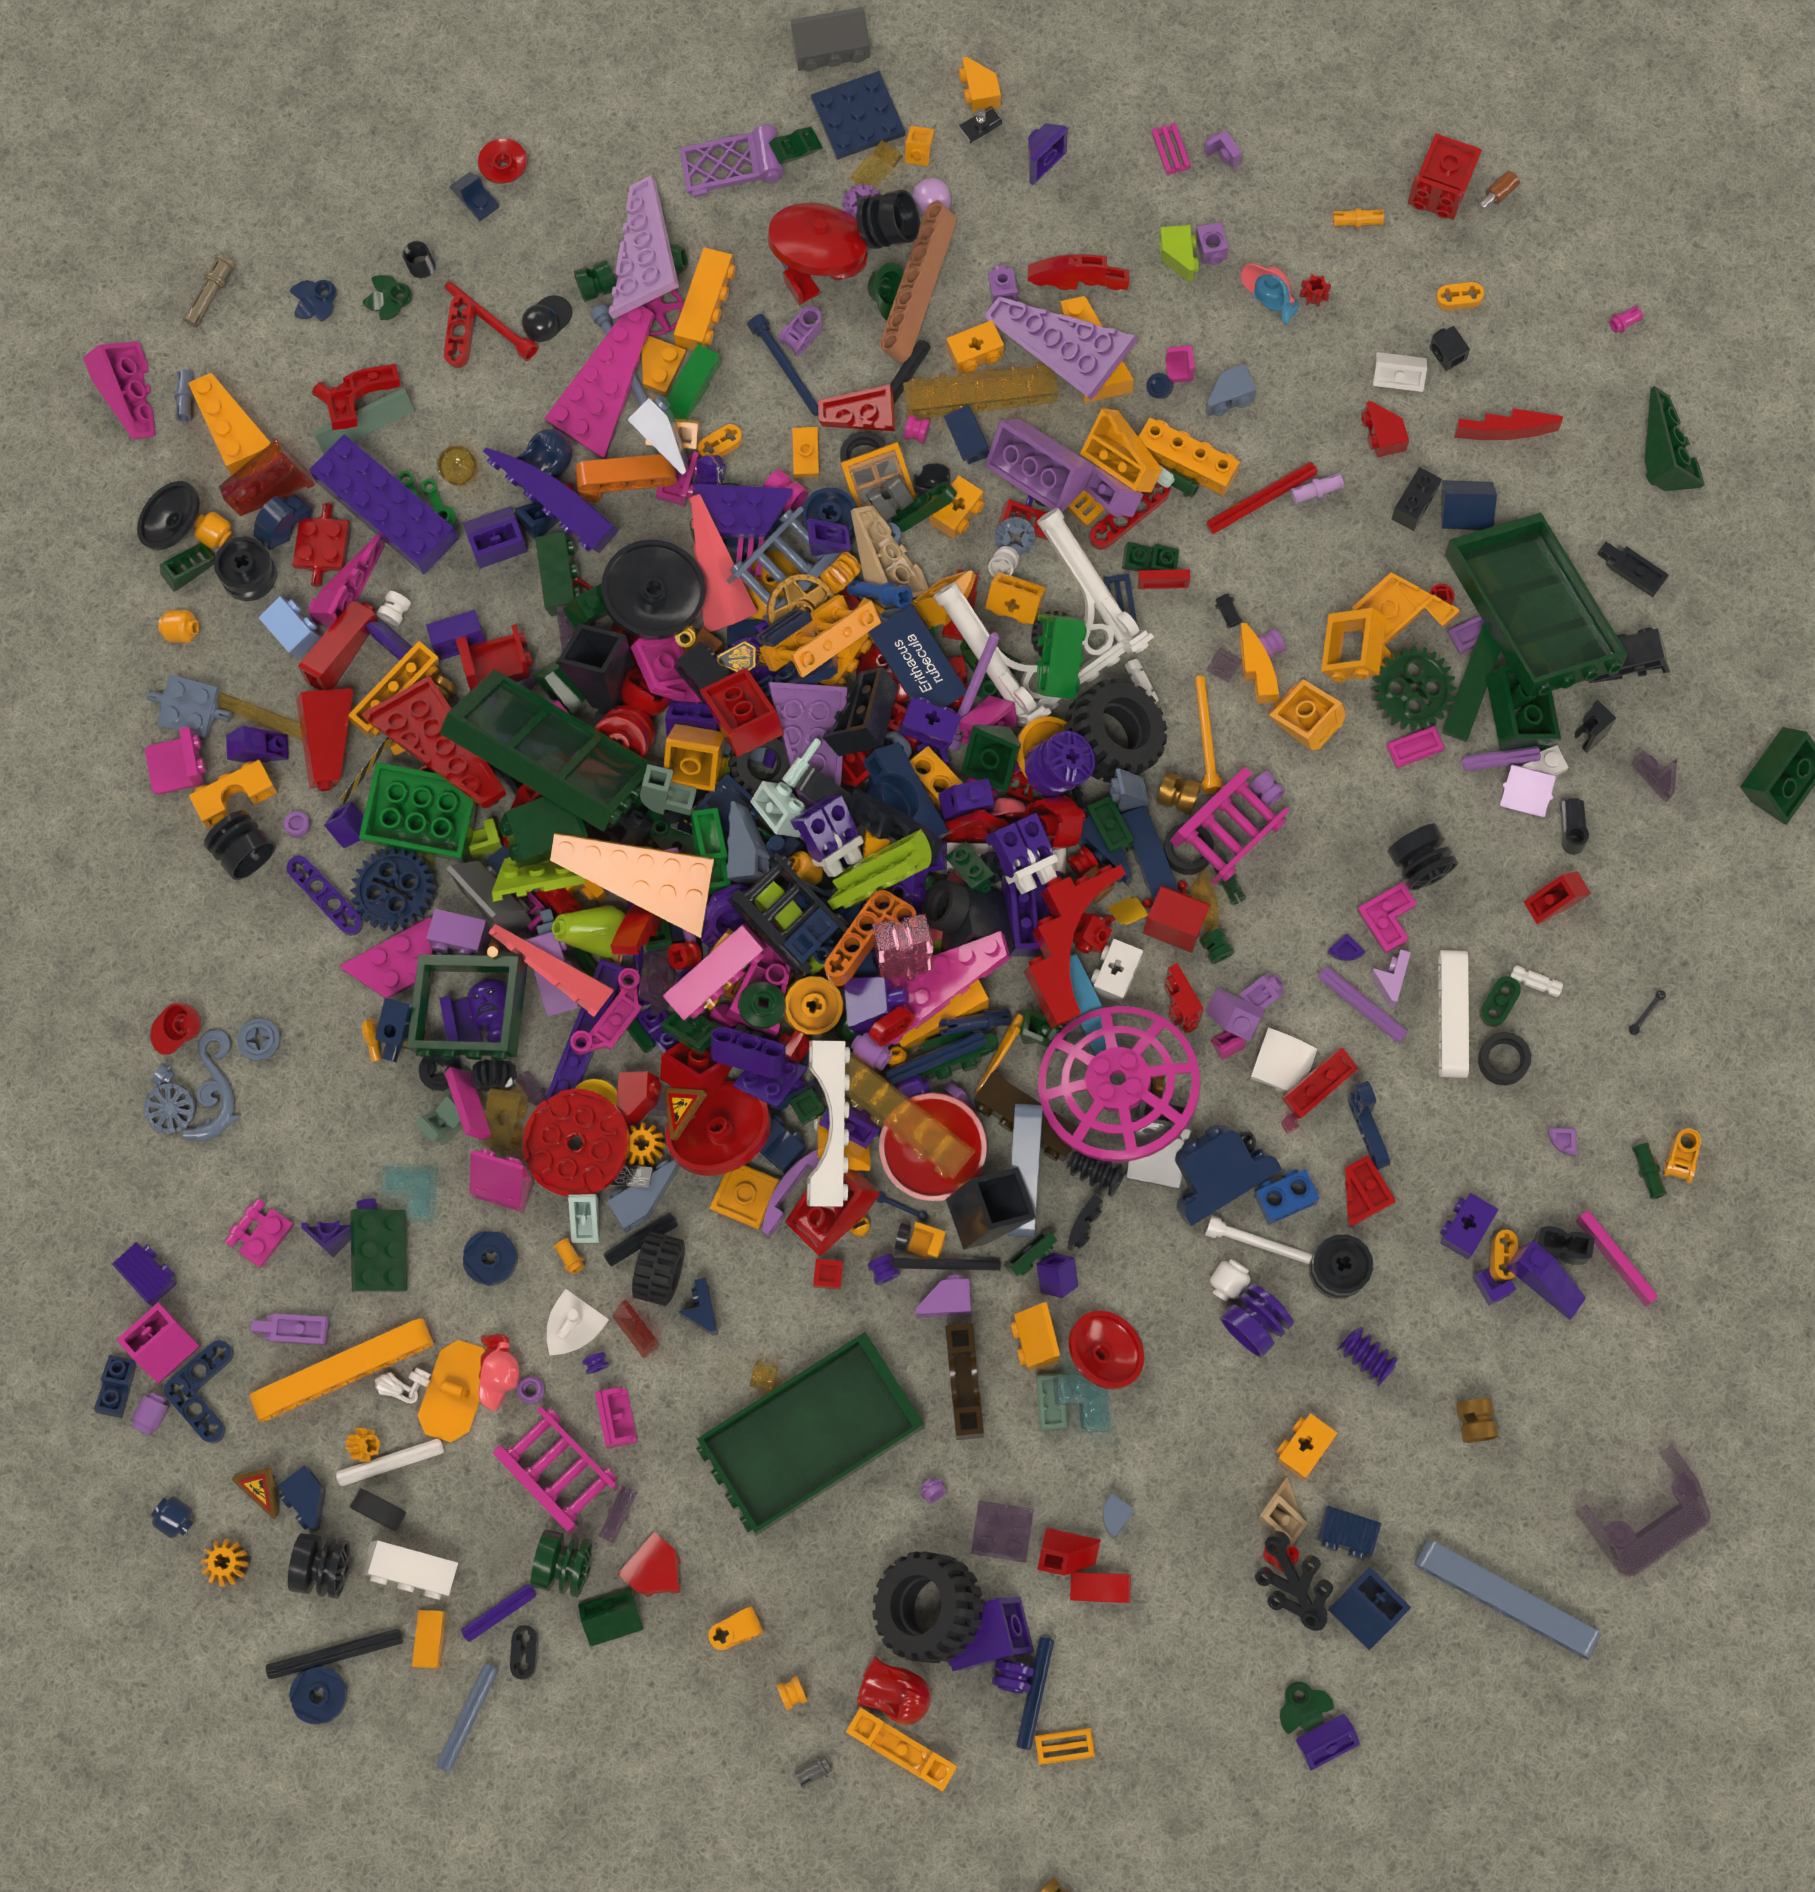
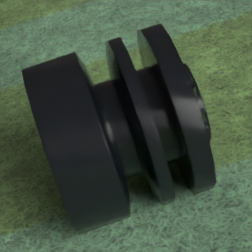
[856,190,920,249]
[204,810,276,880]
[1387,823,1458,891]
[288,1533,350,1599]

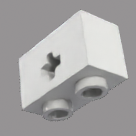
[1091,939,1143,1004]

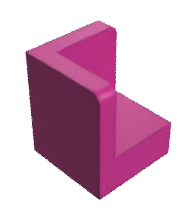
[1165,345,1195,383]

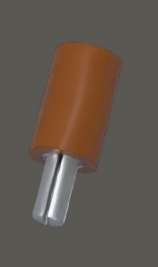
[1478,171,1520,210]

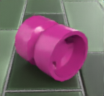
[762,469,808,513]

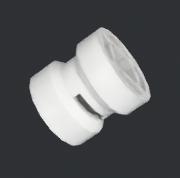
[988,546,1020,577]
[376,591,411,626]

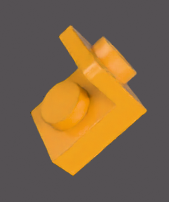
[904,126,935,166]
[565,879,607,904]

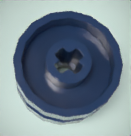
[802,488,857,545]

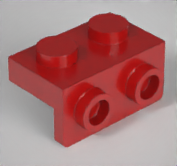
[535,888,583,921]

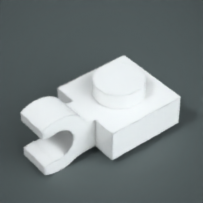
[1522,745,1569,775]

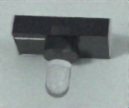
[958,106,1003,144]

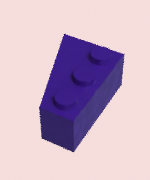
[1001,871,1060,957]

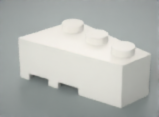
[361,1540,458,1600]

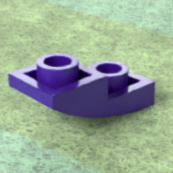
[636,1002,680,1053]

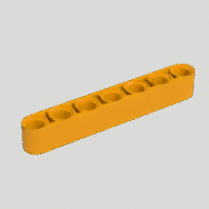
[249,1318,434,1422]

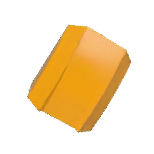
[909,570,976,630]
[1268,679,1346,751]

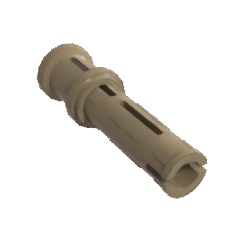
[183,254,236,328]

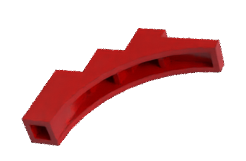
[1023,865,1126,1029]

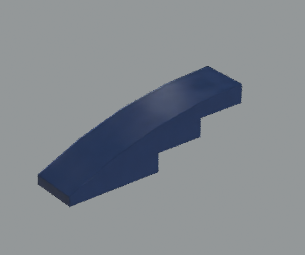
[1120,806,1179,903]

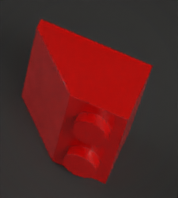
[660,1042,732,1102]

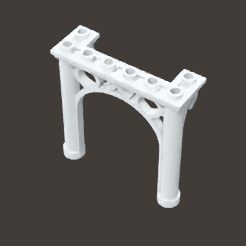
[934,508,1154,727]

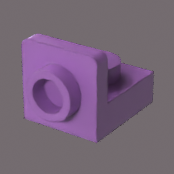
[1204,131,1242,169]
[1239,972,1285,1009]

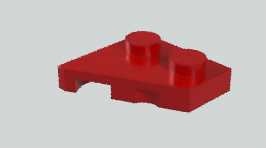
[1344,1155,1396,1228]

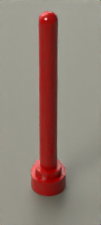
[445,282,539,361]

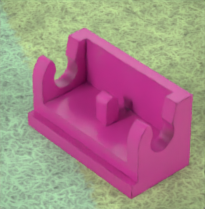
[595,1387,638,1449]

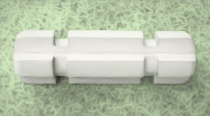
[1125,659,1159,704]
[1510,966,1563,997]

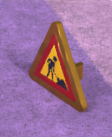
[664,1088,706,1141]
[232,1466,278,1519]

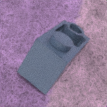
[1206,364,1256,417]

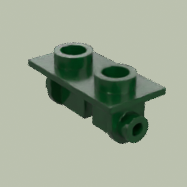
[945,842,994,893]

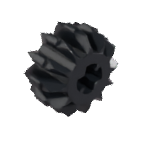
[471,1059,517,1092]

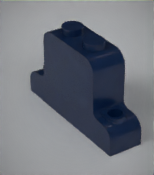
[1175,1125,1282,1226]

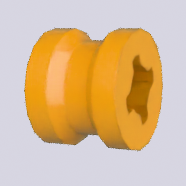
[776,1676,808,1711]

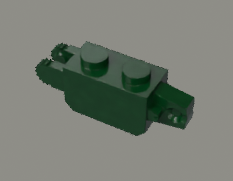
[905,1031,998,1080]

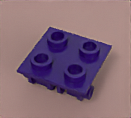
[733,1057,807,1108]

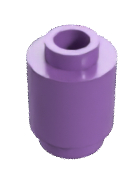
[851,1033,892,1070]
[131,1392,169,1435]

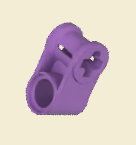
[778,306,823,356]

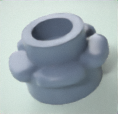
[151,1063,175,1087]

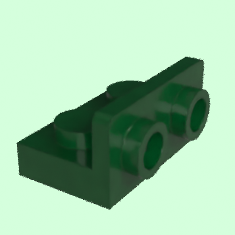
[660,1011,721,1055]

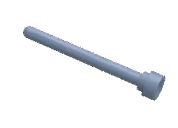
[590,304,647,406]

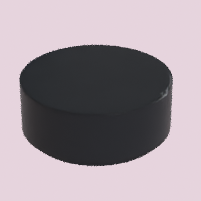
[895,1223,912,1251]

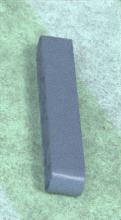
[1414,1540,1601,1660]

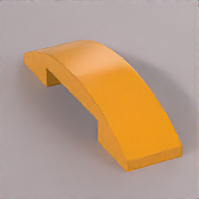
[846,1707,958,1792]

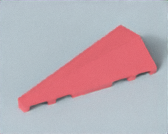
[689,494,758,632]
[488,924,614,1017]

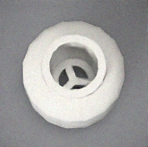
[1210,1259,1251,1301]

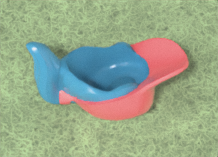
[1241,263,1299,325]

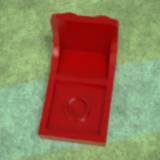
[1407,133,1482,220]

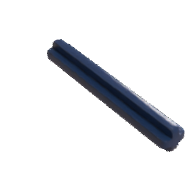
[885,1031,986,1085]
[1016,1637,1054,1750]

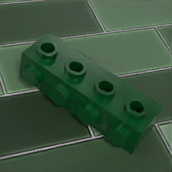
[632,798,695,855]

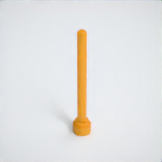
[1195,675,1223,794]

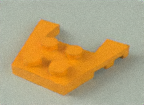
[1352,572,1462,675]

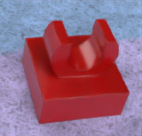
[777,1030,810,1064]
[813,1259,843,1290]

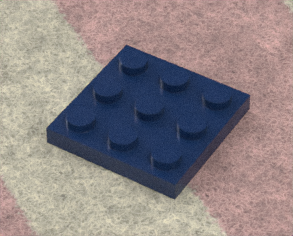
[811,71,906,160]

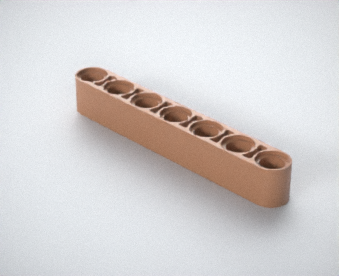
[880,201,957,363]

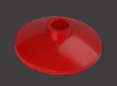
[478,138,527,184]

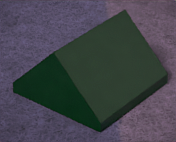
[961,725,1021,792]

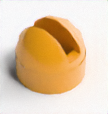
[849,1216,870,1237]

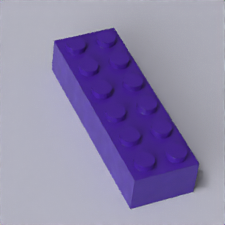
[309,434,459,575]

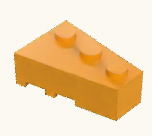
[1080,408,1163,492]

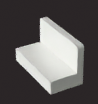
[1373,352,1427,392]

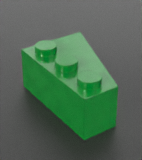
[1037,613,1087,699]

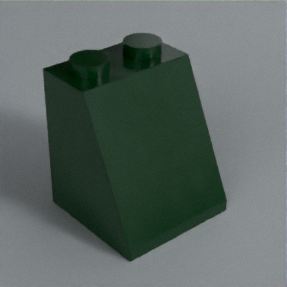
[499,796,588,869]

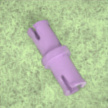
[1290,472,1344,504]

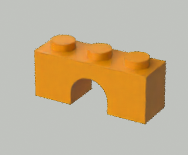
[189,760,277,829]

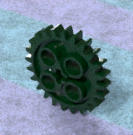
[1371,646,1457,731]

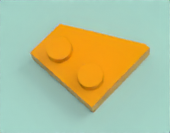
[642,335,687,396]

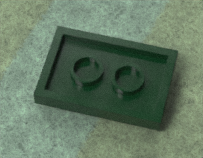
[350,1209,407,1292]

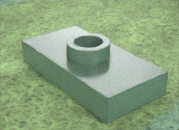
[1036,1373,1068,1432]

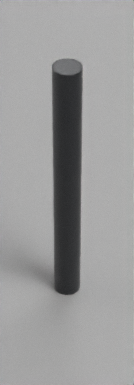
[892,1258,1001,1271]

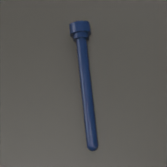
[747,314,819,416]

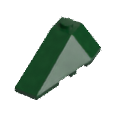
[1645,386,1705,491]

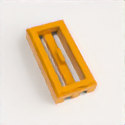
[1035,1728,1095,1765]

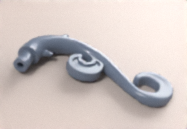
[183,1030,239,1142]

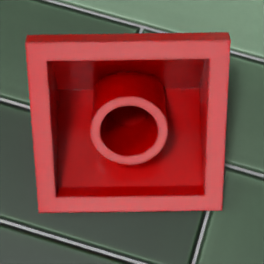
[1143,885,1211,953]

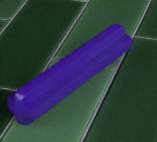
[461,1584,536,1642]

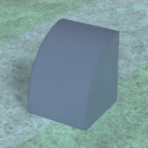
[1102,1493,1134,1539]

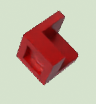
[783,268,820,306]

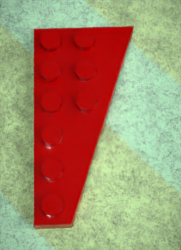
[361,676,507,808]

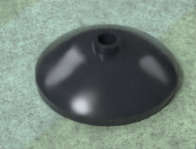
[137,481,200,551]

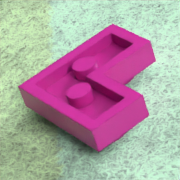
[1357,882,1417,954]

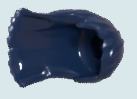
[516,429,572,491]

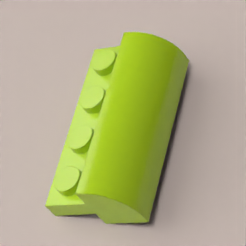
[827,829,932,910]

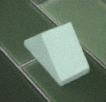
[568,1194,600,1243]

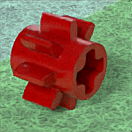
[1299,274,1331,307]

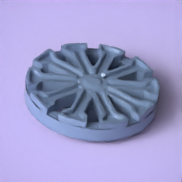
[144,1083,196,1133]

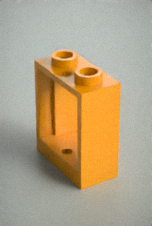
[1321,607,1386,682]

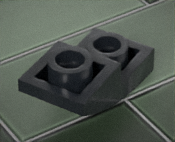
[1067,1194,1103,1251]

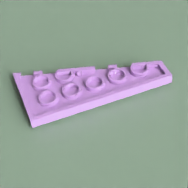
[609,175,679,319]

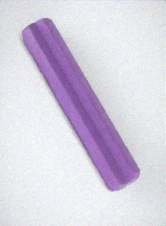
[1462,746,1541,771]

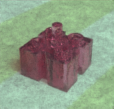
[872,914,933,981]

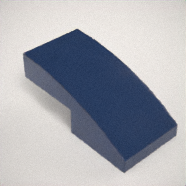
[783,907,839,964]

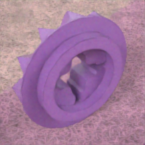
[842,183,879,220]

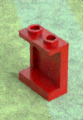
[456,624,533,691]

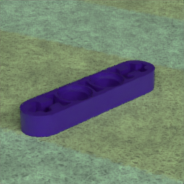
[286,856,363,936]

